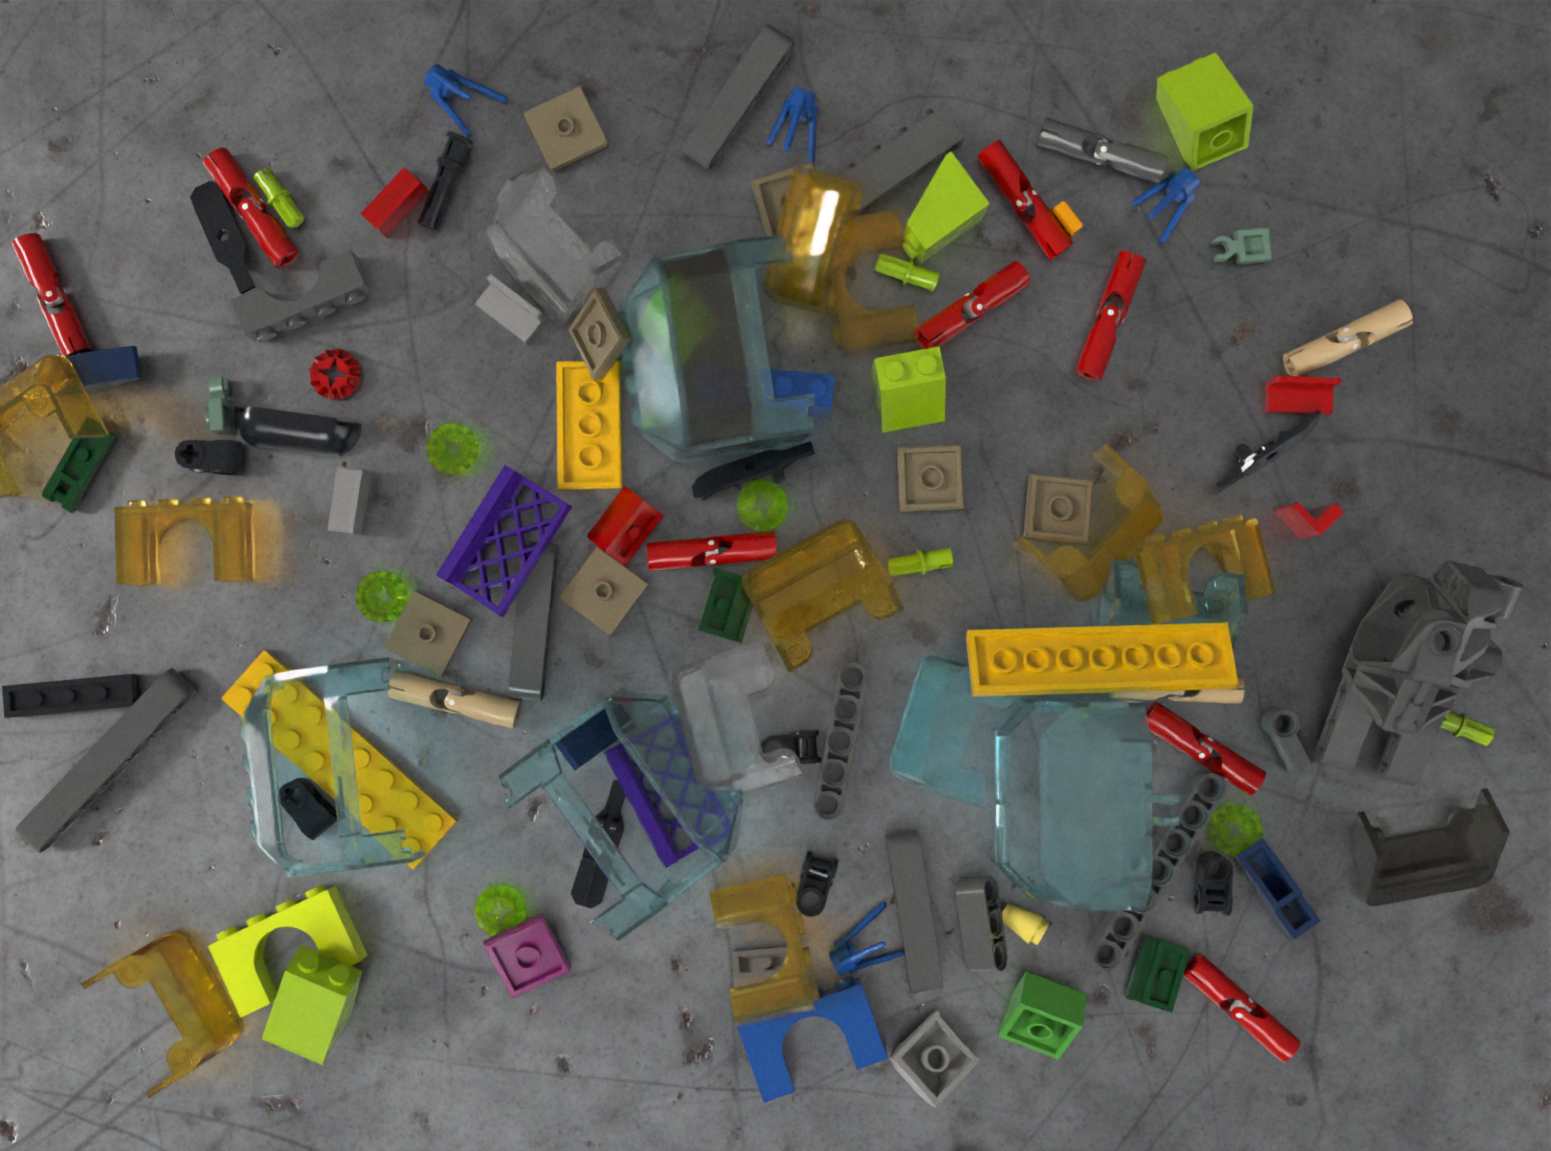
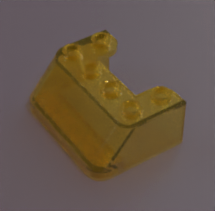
[763,166,863,315]
[742,519,904,672]

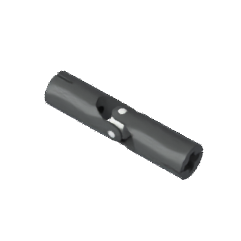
[1036,117,1168,184]

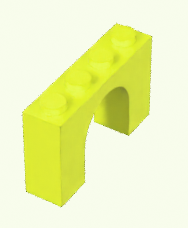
[208,884,368,1018]

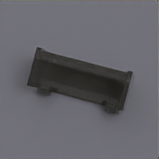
[1351,788,1510,906]

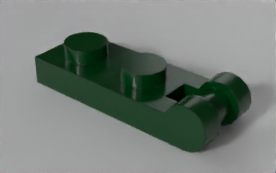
[42,418,117,513]

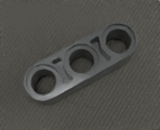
[955,876,1008,972]

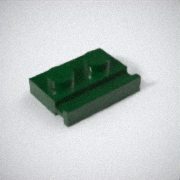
[695,568,760,643]
[1125,934,1191,1013]

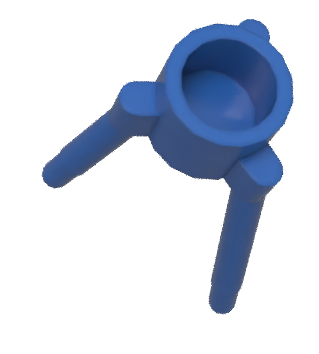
[424,64,508,137]
[766,88,819,164]
[1132,168,1201,243]
[829,902,904,976]

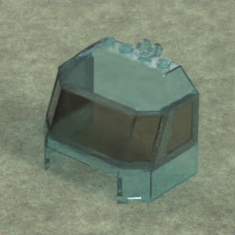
[618,235,815,463]

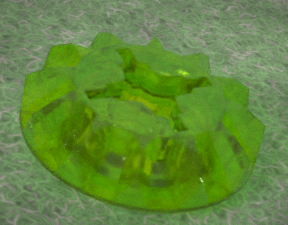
[426,423,479,474]
[737,480,788,531]
[356,571,408,622]
[1210,805,1263,857]
[473,885,526,936]

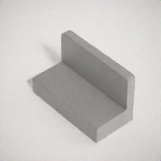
[475,274,546,344]
[327,467,372,535]
[732,946,801,1001]

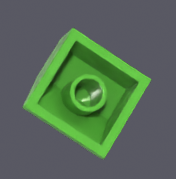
[998,971,1087,1060]

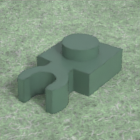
[1212,228,1272,265]
[205,376,233,435]

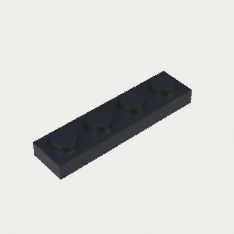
[2,674,138,718]

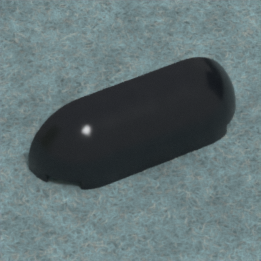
[233,406,362,458]

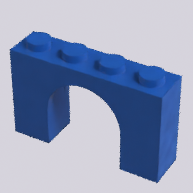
[699,363,835,418]
[738,976,888,1103]

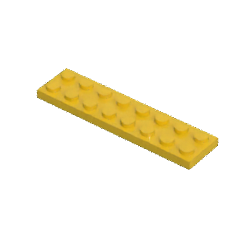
[966,622,1238,697]
[221,650,458,870]

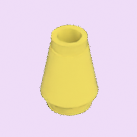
[1002,903,1049,945]

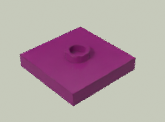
[483,913,571,999]

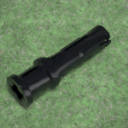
[417,131,474,231]

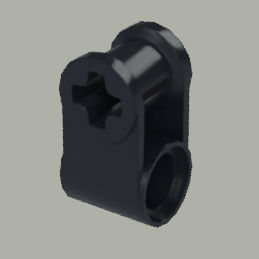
[175,439,242,476]
[758,730,821,765]
[278,778,340,840]
[795,850,839,917]
[1193,851,1234,916]

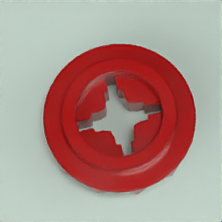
[308,348,361,400]

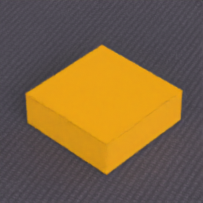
[1052,201,1083,239]

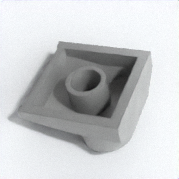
[889,1011,980,1107]

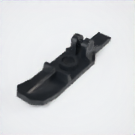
[190,181,256,294]
[1215,410,1322,493]
[692,441,815,500]
[571,780,626,909]

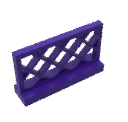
[436,465,572,617]
[603,715,733,868]

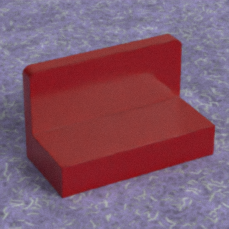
[360,168,429,238]
[1265,376,1341,416]
[587,487,664,566]
[1274,502,1344,539]

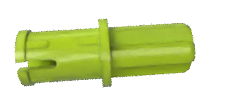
[253,168,304,228]
[875,253,940,292]
[888,547,953,576]
[1441,711,1495,746]

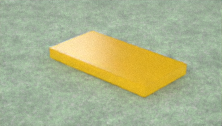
[556,361,623,490]

